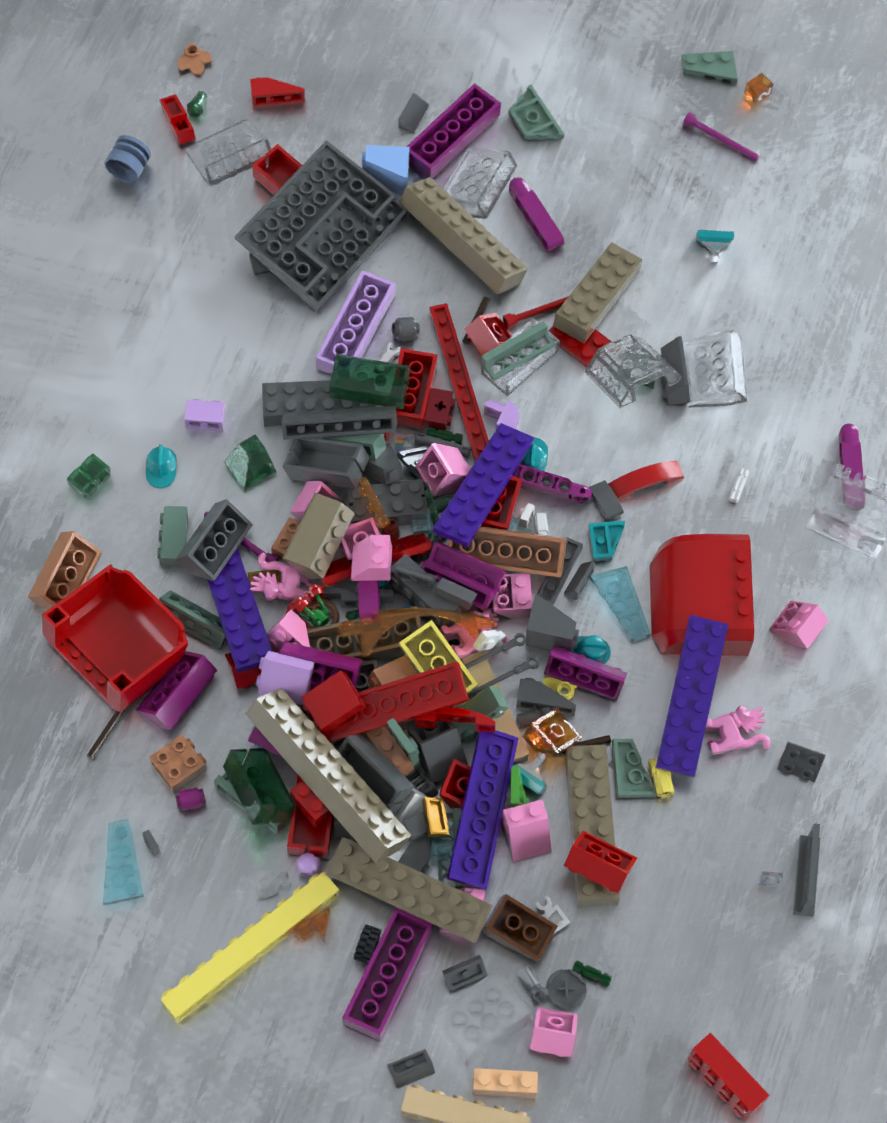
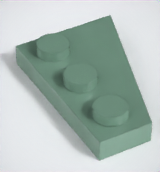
[681,51,738,83]
[387,718,421,771]
[612,739,657,798]

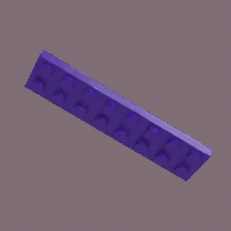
[433,423,534,548]
[207,547,273,673]
[655,615,729,778]
[446,731,519,890]

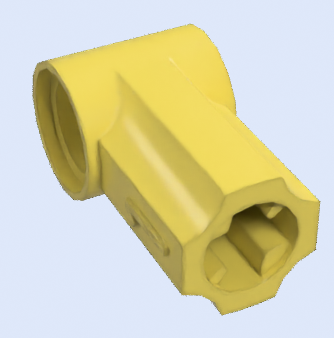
[648,758,674,798]

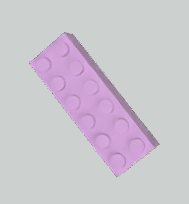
[315,270,395,380]

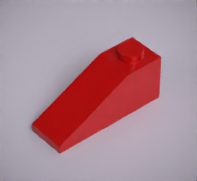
[250,77,305,107]

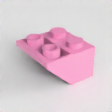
[493,573,533,619]
[770,601,829,649]
[267,610,310,654]

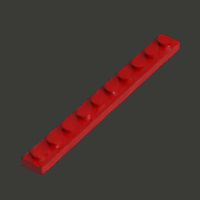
[429,303,489,462]

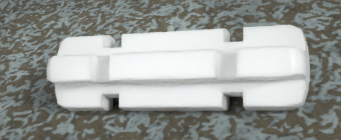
[729,468,749,503]

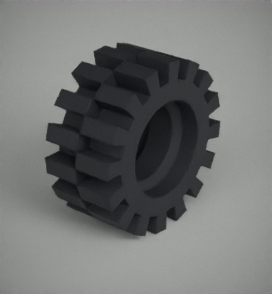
[353,924,381,964]

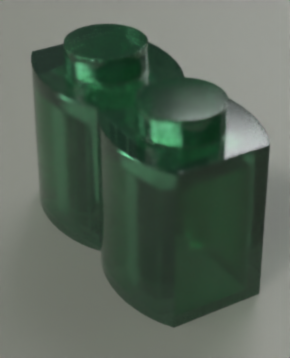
[67,453,111,498]

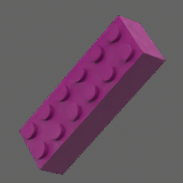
[406,83,501,179]
[342,907,433,1041]

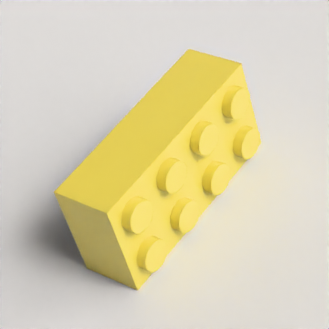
[399,620,478,694]

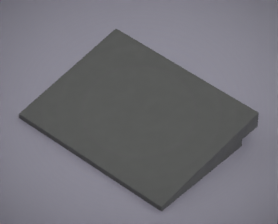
[234,140,408,313]

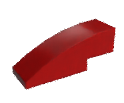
[159,94,196,145]

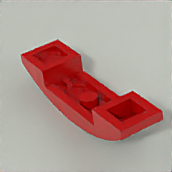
[608,461,684,500]
[415,707,496,733]

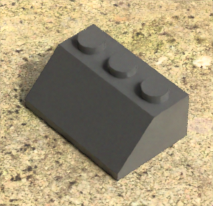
[658,336,690,405]

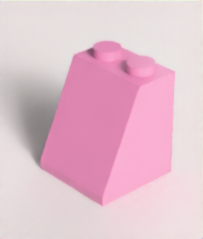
[415,443,471,496]
[501,800,552,863]

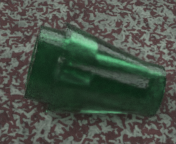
[187,91,207,117]

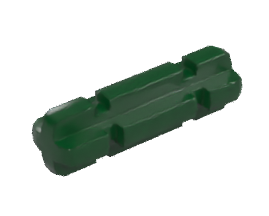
[426,427,463,445]
[572,961,612,986]

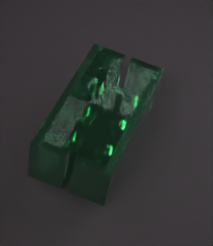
[329,354,410,409]
[223,748,296,825]

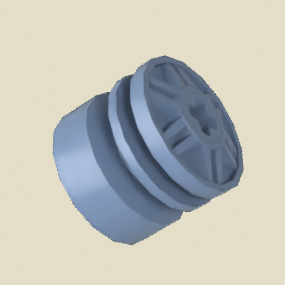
[104,135,151,183]

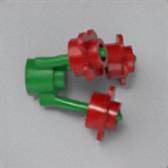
[286,584,330,628]

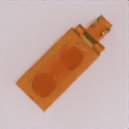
[358,477,390,529]

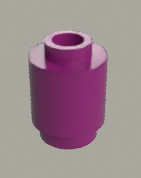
[175,788,206,811]

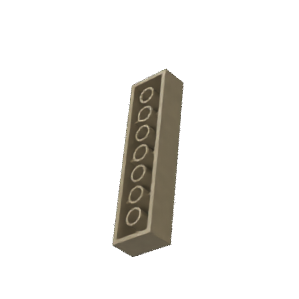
[399,177,528,295]
[565,745,620,907]
[326,837,492,943]

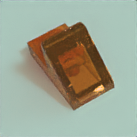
[294,908,331,943]

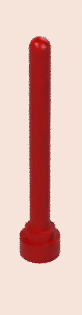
[502,296,569,329]

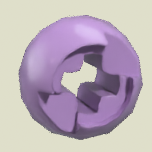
[297,853,322,876]

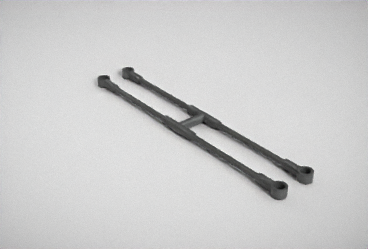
[390,633,539,736]

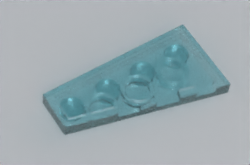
[590,566,651,642]
[103,819,144,906]

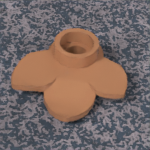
[178,44,212,75]

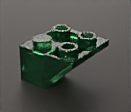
[224,434,276,491]

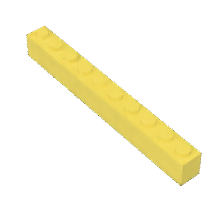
[160,871,339,1023]

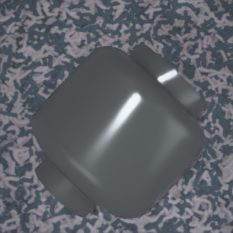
[392,317,420,341]

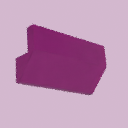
[421,541,506,610]

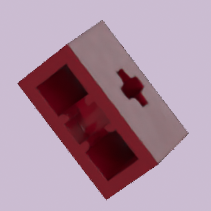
[424,388,456,430]

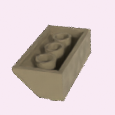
[282,493,355,579]

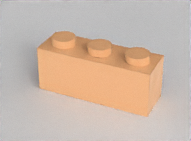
[473,1068,538,1098]

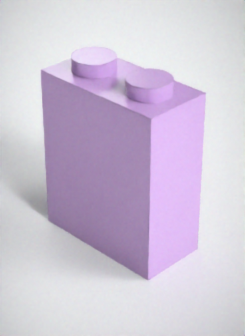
[256,651,315,705]

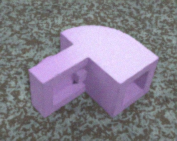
[484,399,519,430]

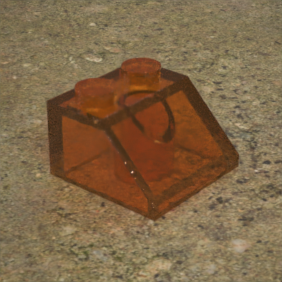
[522,708,583,755]

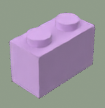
[184,399,226,431]

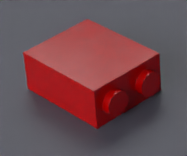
[301,671,366,733]

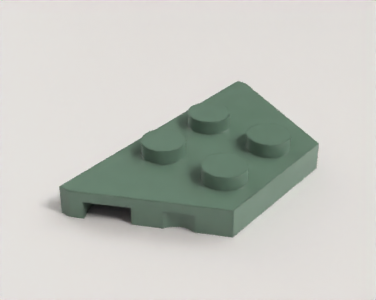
[508,85,565,140]

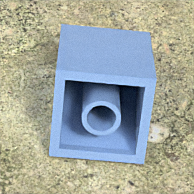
[362,145,409,196]

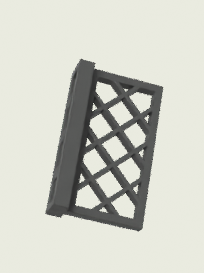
[793,823,820,917]

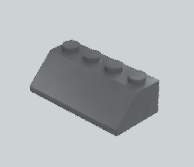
[176,499,253,581]

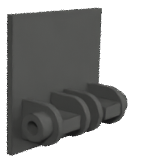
[777,742,826,782]

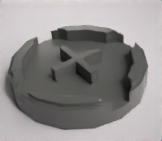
[546,969,587,1011]

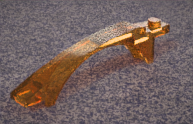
[337,608,497,657]

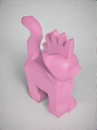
[250,553,312,602]
[440,608,509,659]
[705,706,771,755]

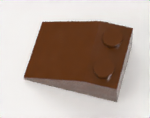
[481,894,558,962]

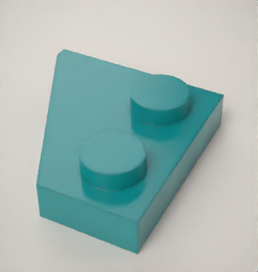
[588,520,625,561]

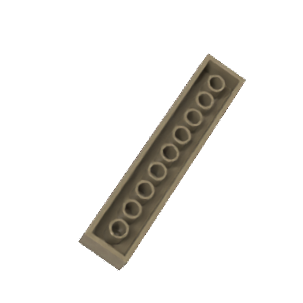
[245,688,412,863]

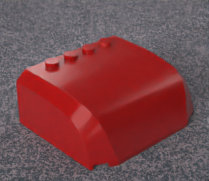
[649,534,754,656]
[42,564,188,712]

